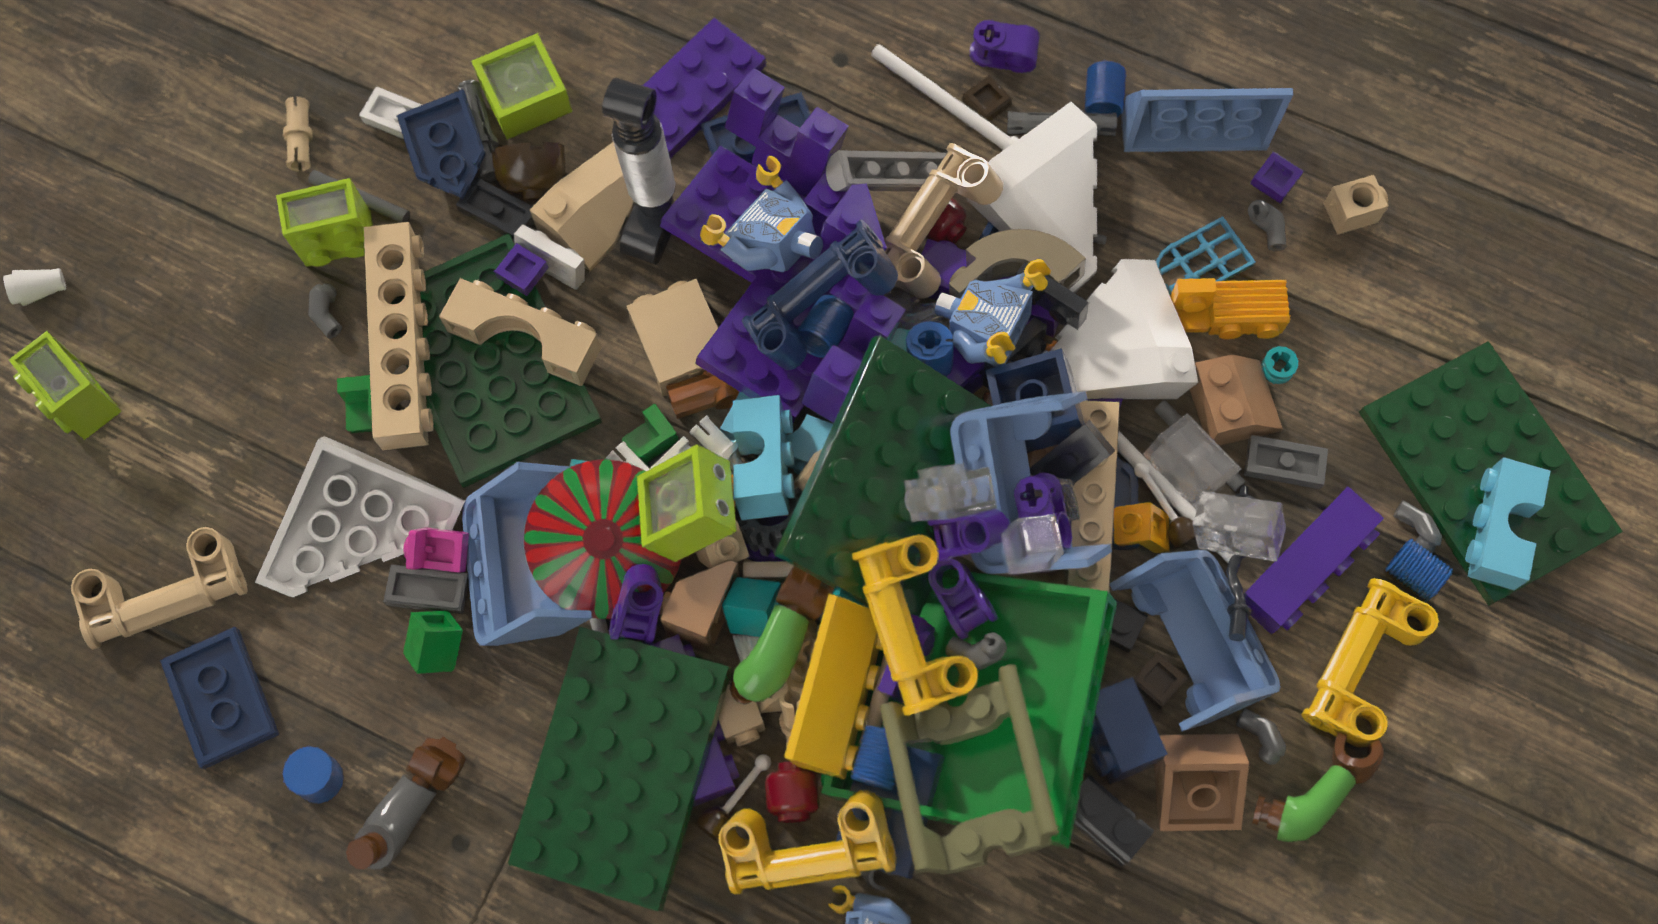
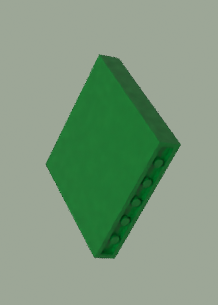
[821,569,1117,848]

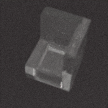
[1001,514,1064,574]

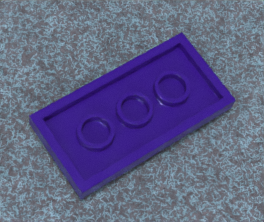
[643,18,766,159]

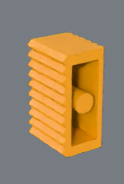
[1208,280,1290,339]

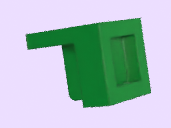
[337,375,372,433]
[622,404,679,467]
[403,611,463,674]

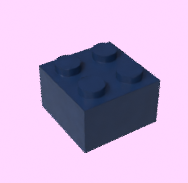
[986,348,1085,453]
[1090,677,1168,785]

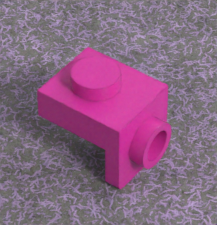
[403,527,469,573]

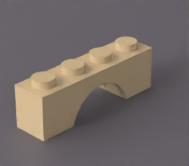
[439,278,602,386]

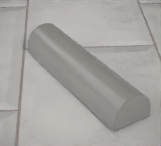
[826,150,947,191]

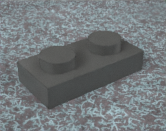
[1244,435,1328,489]

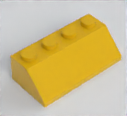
[784,594,883,779]

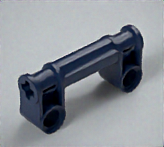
[742,219,898,370]

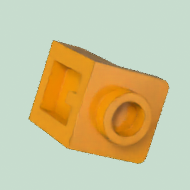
[1170,278,1216,333]
[1114,502,1170,553]

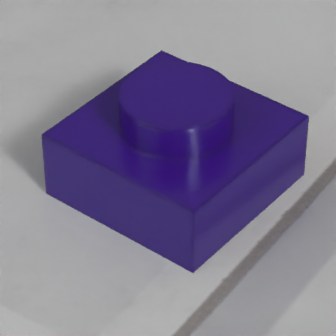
[1250,152,1304,204]
[494,243,549,296]

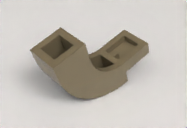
[949,229,1086,299]

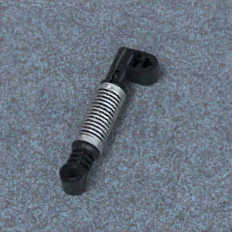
[602,77,676,265]

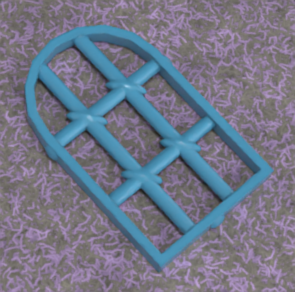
[1156,216,1256,295]

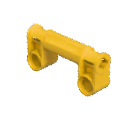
[852,535,978,715]
[1301,578,1439,748]
[719,790,896,895]

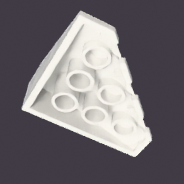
[967,102,1097,293]
[1042,259,1198,399]
[255,436,465,597]

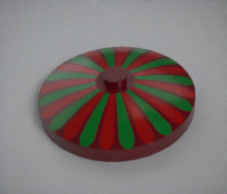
[524,460,682,619]

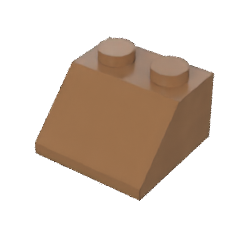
[1190,354,1283,447]
[659,560,740,654]
[1154,734,1249,831]

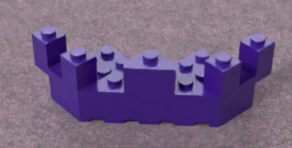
[660,68,906,423]

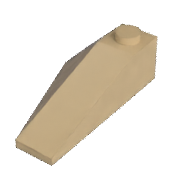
[530,142,634,272]

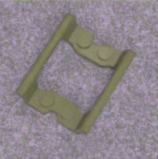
[880,665,1058,875]

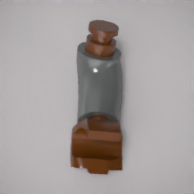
[346,737,466,869]

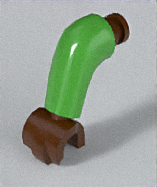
[729,566,834,704]
[1252,732,1383,842]

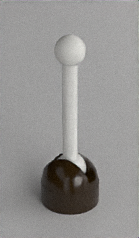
[1134,462,1203,550]
[695,754,771,843]

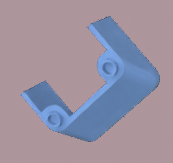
[951,391,1112,574]
[462,462,592,646]
[1109,550,1280,731]

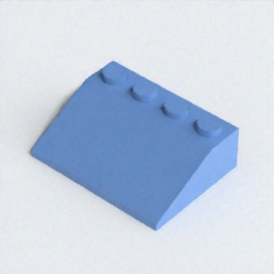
[1121,88,1293,152]

